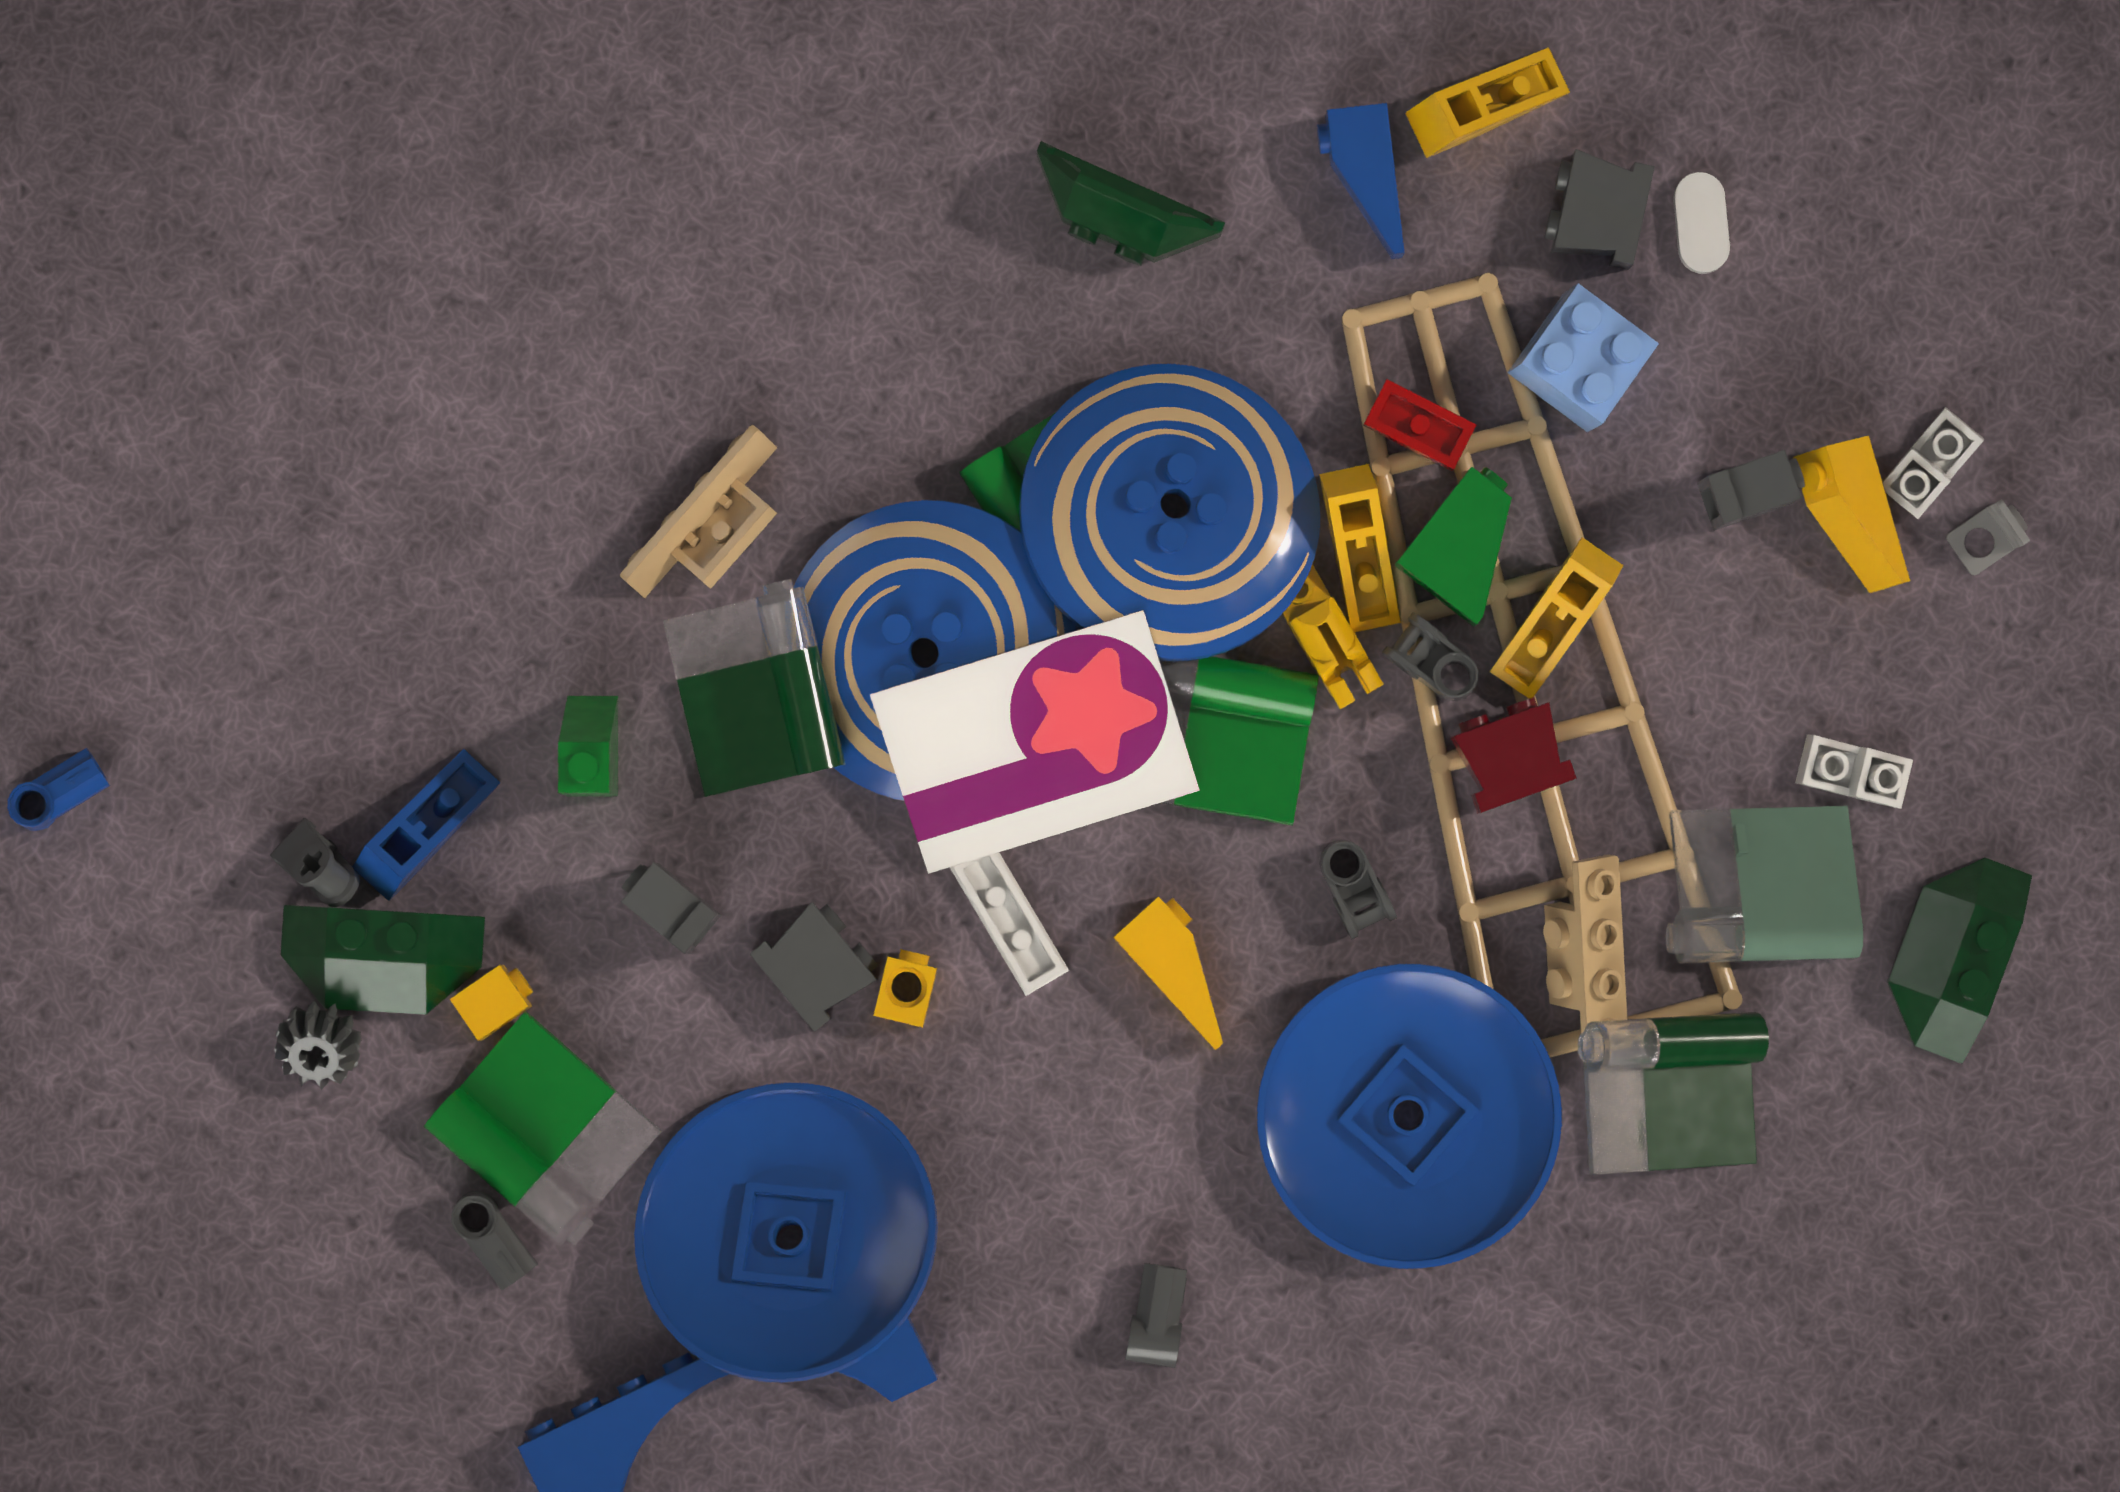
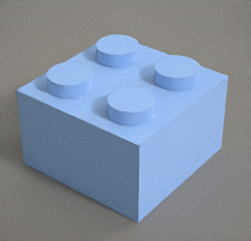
[1507,283,1659,432]

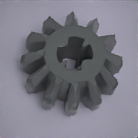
[274,1000,362,1090]

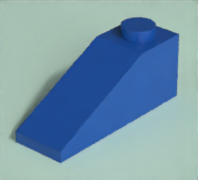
[1317,103,1405,259]
[352,749,501,901]

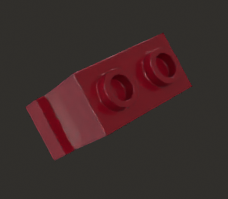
[1450,697,1577,814]

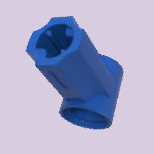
[7,748,111,831]

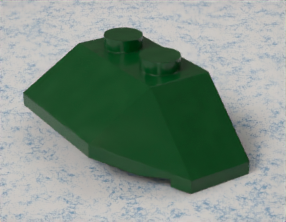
[1037,141,1225,266]
[1887,858,2032,1064]
[280,905,485,1015]

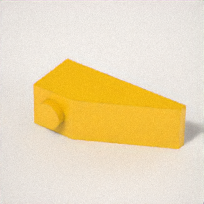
[1405,47,1570,158]
[1793,436,1910,593]
[1319,464,1401,633]
[1490,537,1624,698]
[1113,896,1223,1050]

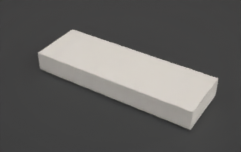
[950,852,1069,996]

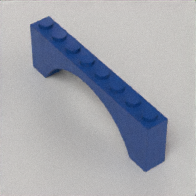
[518,1316,938,1492]

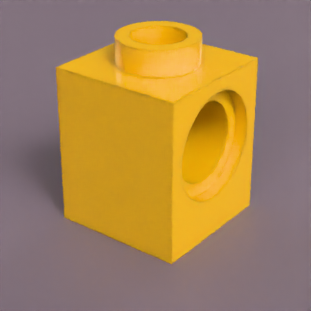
[873,949,938,1028]
[450,965,533,1041]

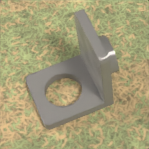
[1946,499,2030,576]

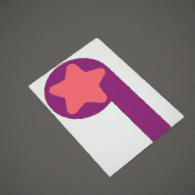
[870,610,1200,874]

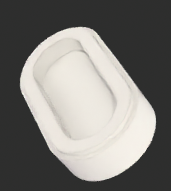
[1673,172,1730,274]

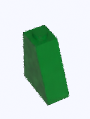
[1394,467,1512,627]
[558,696,618,796]

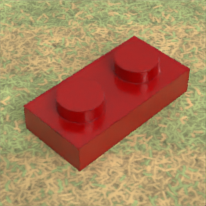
[1363,379,1476,471]

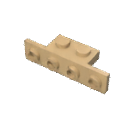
[620,425,777,598]
[1543,855,1629,1062]

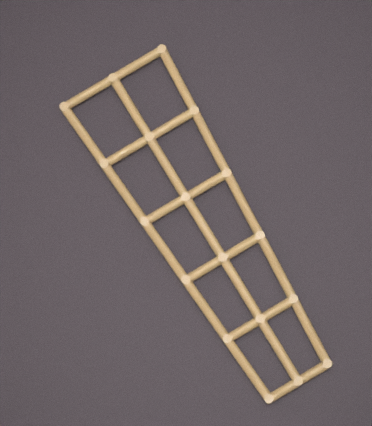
[1342,273,1742,1058]

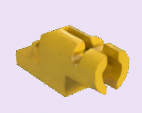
[1282,564,1384,709]

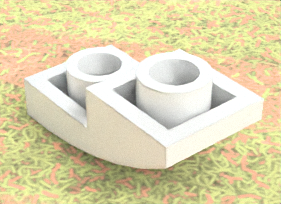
[1882,407,1984,519]
[1795,735,1913,809]

